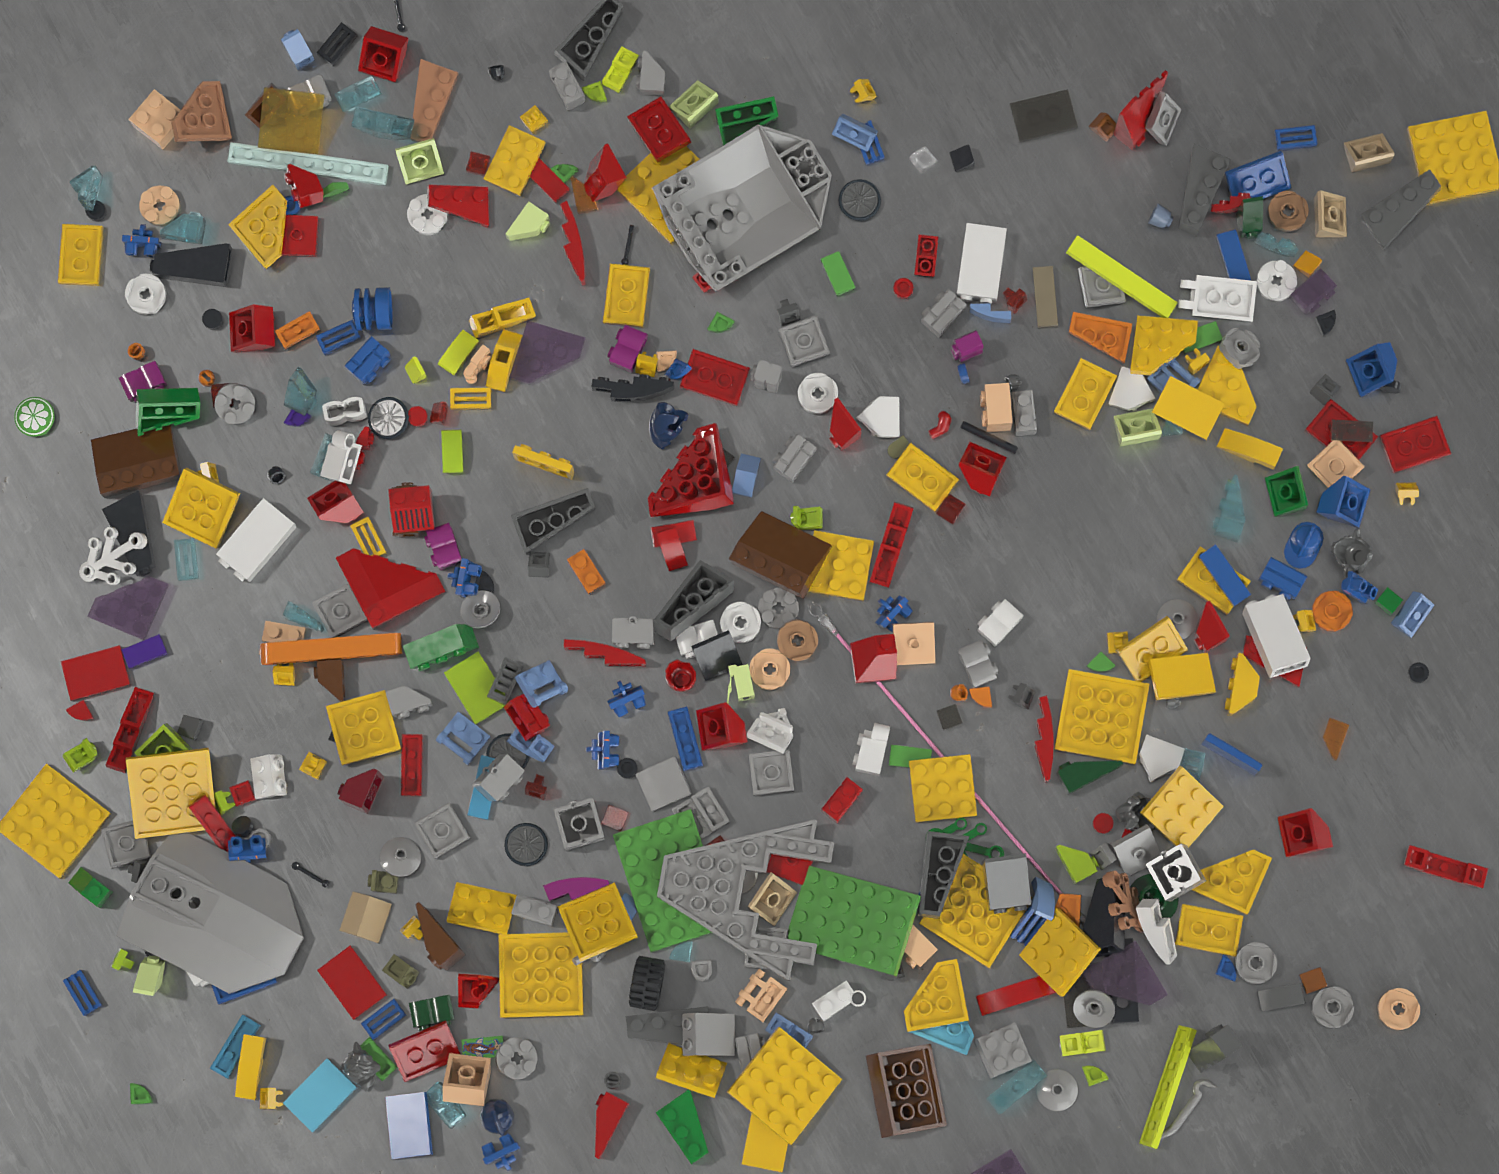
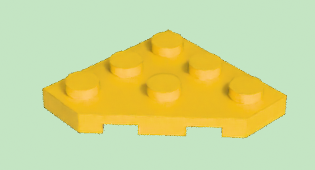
[228,185,287,269]
[1130,315,1198,376]
[1197,346,1257,426]
[1192,850,1272,915]
[903,959,969,1032]

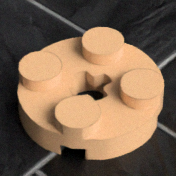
[139,185,180,226]
[749,649,790,690]
[1377,988,1420,1030]

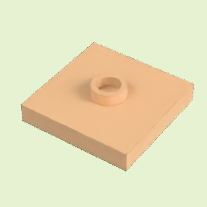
[1307,437,1365,488]
[893,622,936,665]

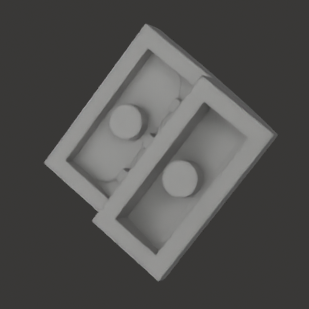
[636,757,692,811]
[672,787,730,840]

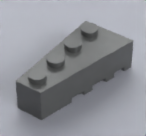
[554,0,623,81]
[511,488,595,554]
[625,1006,709,1045]

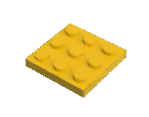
[162,467,240,549]
[808,530,874,601]
[326,690,402,766]
[909,754,977,822]
[1140,766,1223,848]
[557,882,638,962]
[1019,908,1101,997]

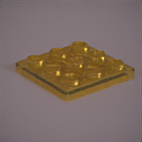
[258,87,324,154]

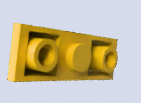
[485,329,523,392]
[1224,653,1260,716]

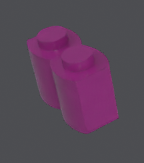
[607,325,648,373]
[950,330,984,363]
[119,361,167,403]
[424,523,462,571]

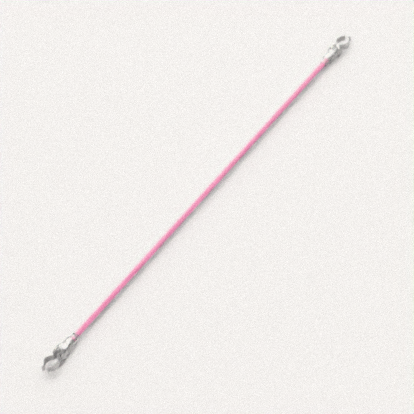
[808,603,1086,928]

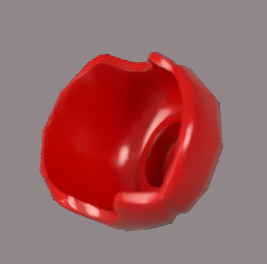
[665,659,696,692]

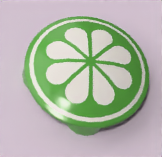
[14,397,55,437]

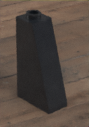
[150,243,232,287]
[102,491,156,577]
[1083,878,1125,958]

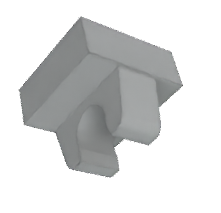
[1090,842,1117,870]

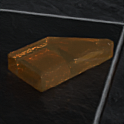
[570,177,597,214]
[1322,718,1349,761]

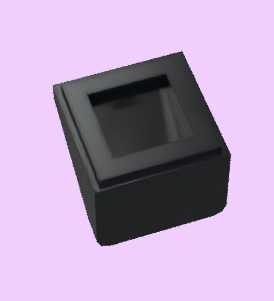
[949,144,975,172]

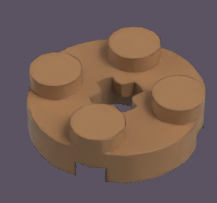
[1267,191,1309,232]
[777,619,818,661]

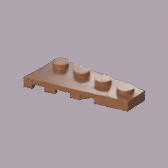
[410,59,458,143]

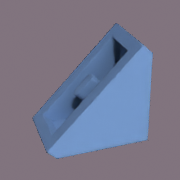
[732,453,761,498]

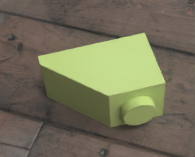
[505,202,550,241]
[133,956,165,996]

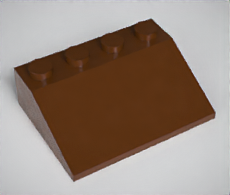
[91,424,182,498]
[729,511,832,599]
[415,902,466,971]
[866,1044,947,1138]

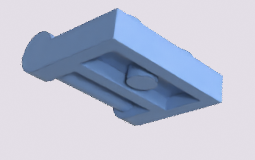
[1147,357,1201,393]
[515,660,568,708]
[436,712,491,765]

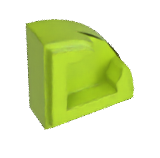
[582,81,607,102]
[1082,1065,1108,1086]

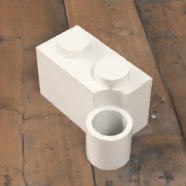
[320,430,362,485]
[852,723,890,776]
[812,980,866,1022]

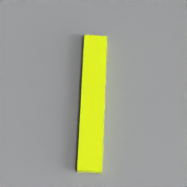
[1066,235,1178,318]
[1139,1025,1197,1149]

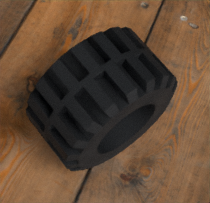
[629,955,665,1011]

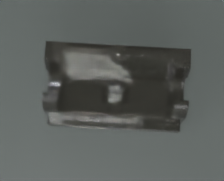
[1329,420,1373,442]

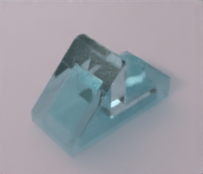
[70,166,103,211]

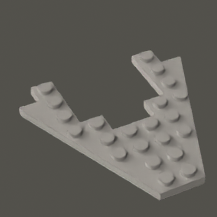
[657,820,834,981]

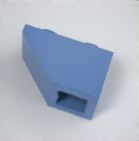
[281,29,315,70]

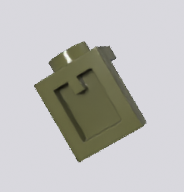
[368,870,399,894]
[382,954,419,989]

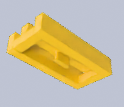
[450,388,491,410]
[350,517,387,556]

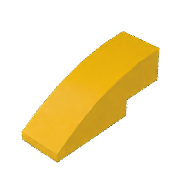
[468,298,536,339]
[1217,428,1283,470]
[235,1034,266,1100]

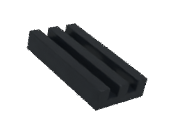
[316,22,358,66]

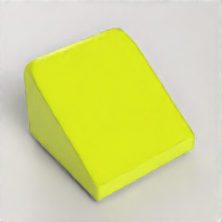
[405,356,426,384]

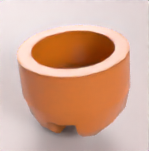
[128,343,145,360]
[198,370,215,387]
[950,684,968,701]

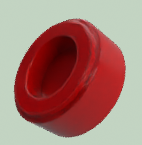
[893,278,914,299]
[408,406,428,427]
[1093,813,1114,834]

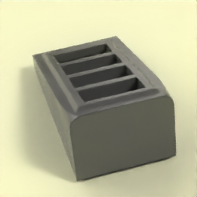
[487,658,523,705]

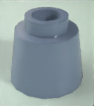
[1148,203,1174,228]

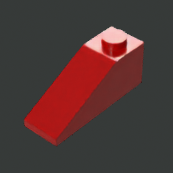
[595,1091,629,1159]

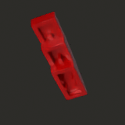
[560,201,586,286]
[869,502,914,588]
[564,639,646,667]
[106,687,154,773]
[1033,695,1054,783]

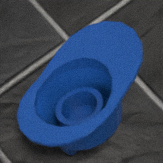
[1284,522,1324,569]

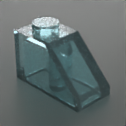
[160,212,206,245]
[284,367,317,416]

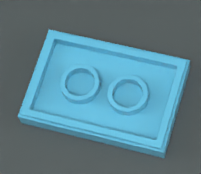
[283,1058,357,1132]

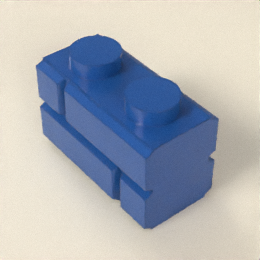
[344,336,391,385]
[1258,557,1307,600]

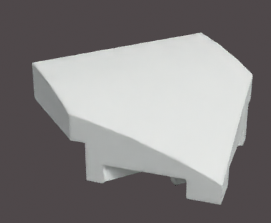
[1109,367,1156,412]
[856,396,900,438]
[747,708,793,753]
[1139,734,1185,783]

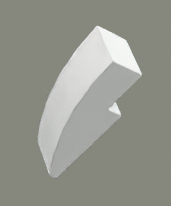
[1136,899,1177,964]

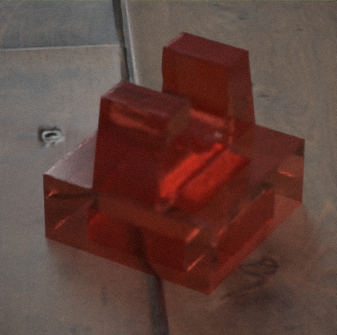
[466,151,491,176]
[1003,288,1027,314]
[525,774,547,800]

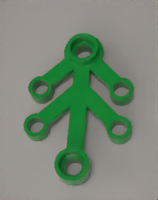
[925,817,1004,858]

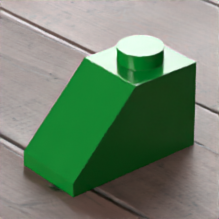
[68,867,113,908]

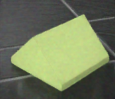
[669,80,719,129]
[395,138,444,184]
[1113,408,1162,447]

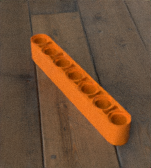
[260,633,403,665]

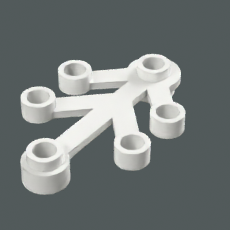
[79,527,147,585]

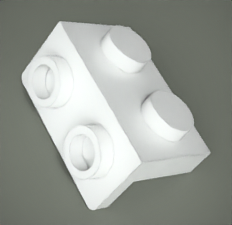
[250,754,287,799]

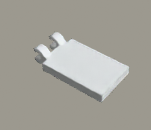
[1178,275,1257,322]

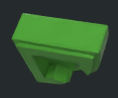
[551,164,579,184]
[323,182,349,197]
[707,312,735,333]
[1086,652,1116,672]
[130,1083,153,1104]

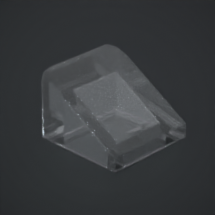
[909,146,938,174]

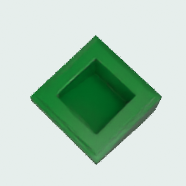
[1375,587,1403,616]

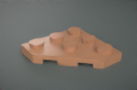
[171,81,232,142]

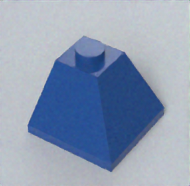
[1346,342,1397,397]
[1316,476,1370,528]

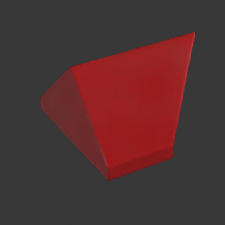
[458,973,499,1008]

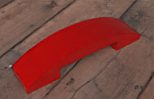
[1404,845,1488,888]
[976,976,1056,1016]

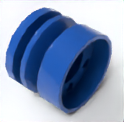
[352,287,393,331]

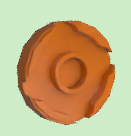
[1312,591,1353,632]

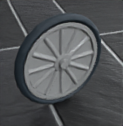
[368,397,409,439]

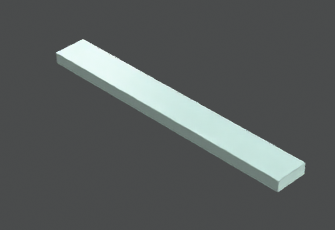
[227,142,389,186]

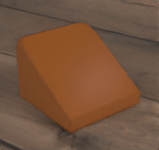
[1089,112,1117,142]
[1299,967,1327,994]

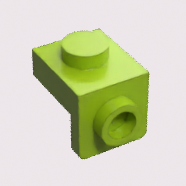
[790,506,823,530]
[62,738,98,773]

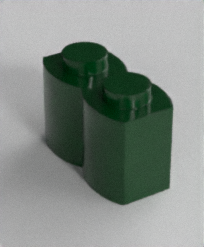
[409,995,455,1031]

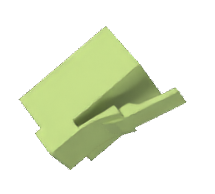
[727,664,755,704]

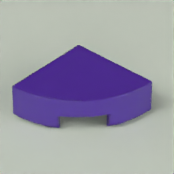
[284,406,312,427]

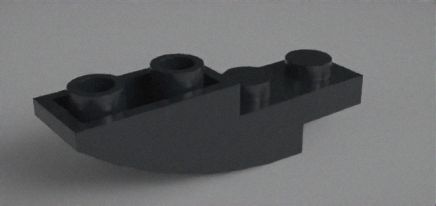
[591,374,675,402]

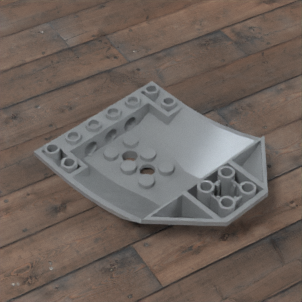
[652,125,832,292]
[116,832,304,994]

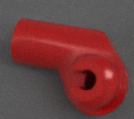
[928,411,951,440]

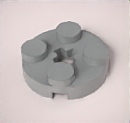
[1219,328,1261,369]
[215,383,255,424]
[758,588,799,629]
[1235,942,1277,984]
[1312,987,1354,1028]
[495,1037,537,1080]

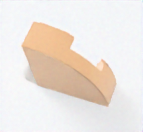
[656,350,677,373]

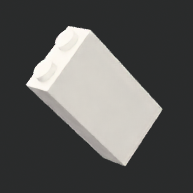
[957,223,1007,305]
[216,498,297,583]
[1242,594,1311,678]

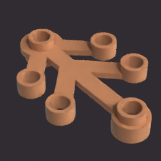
[1103,870,1144,932]

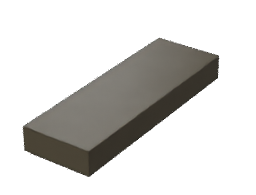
[1032,266,1058,328]

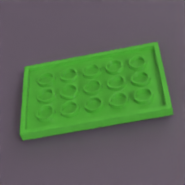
[613,809,712,953]
[787,866,921,977]

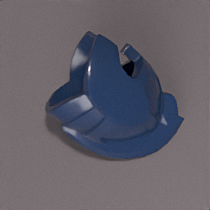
[649,402,688,450]
[480,1099,514,1136]

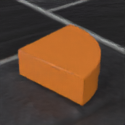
[969,687,992,708]

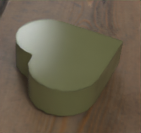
[887,435,910,459]

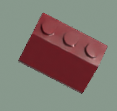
[337,769,384,814]

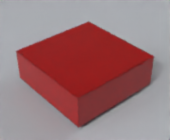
[229,780,256,807]

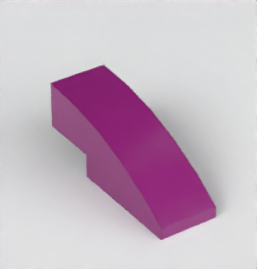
[543,877,610,902]

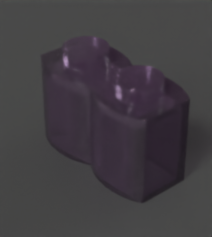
[1289,268,1337,315]

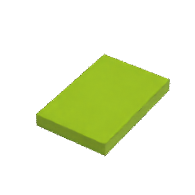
[444,651,509,725]

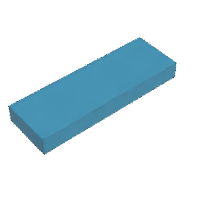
[467,755,495,820]
[210,1014,261,1079]

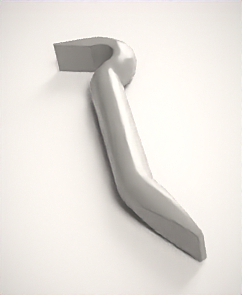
[1161,1079,1217,1139]

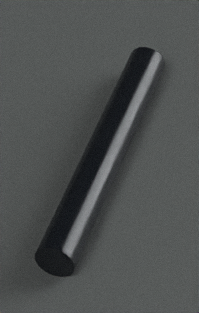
[960,421,1018,454]

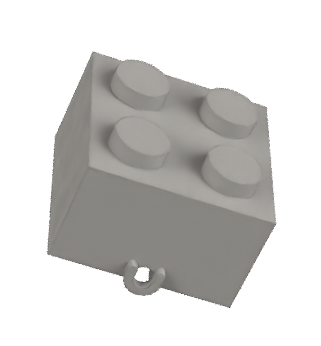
[612,616,655,649]
[472,754,525,801]
[553,798,605,851]
[1146,844,1206,901]
[974,1023,1032,1079]

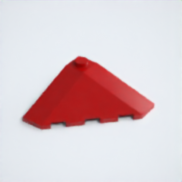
[1114,70,1169,150]
[648,423,734,517]
[336,548,446,630]

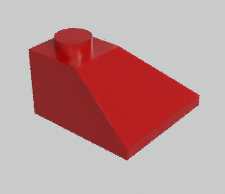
[829,397,862,451]
[959,442,1007,497]
[307,481,364,523]
[1194,600,1230,653]
[850,634,897,683]
[696,702,747,751]
[1277,808,1333,857]

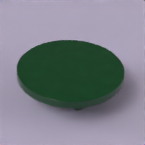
[1130,874,1179,918]

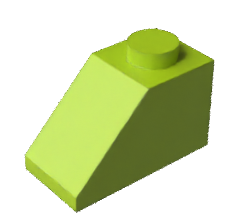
[1055,845,1099,884]

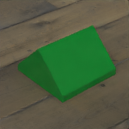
[1265,466,1308,517]

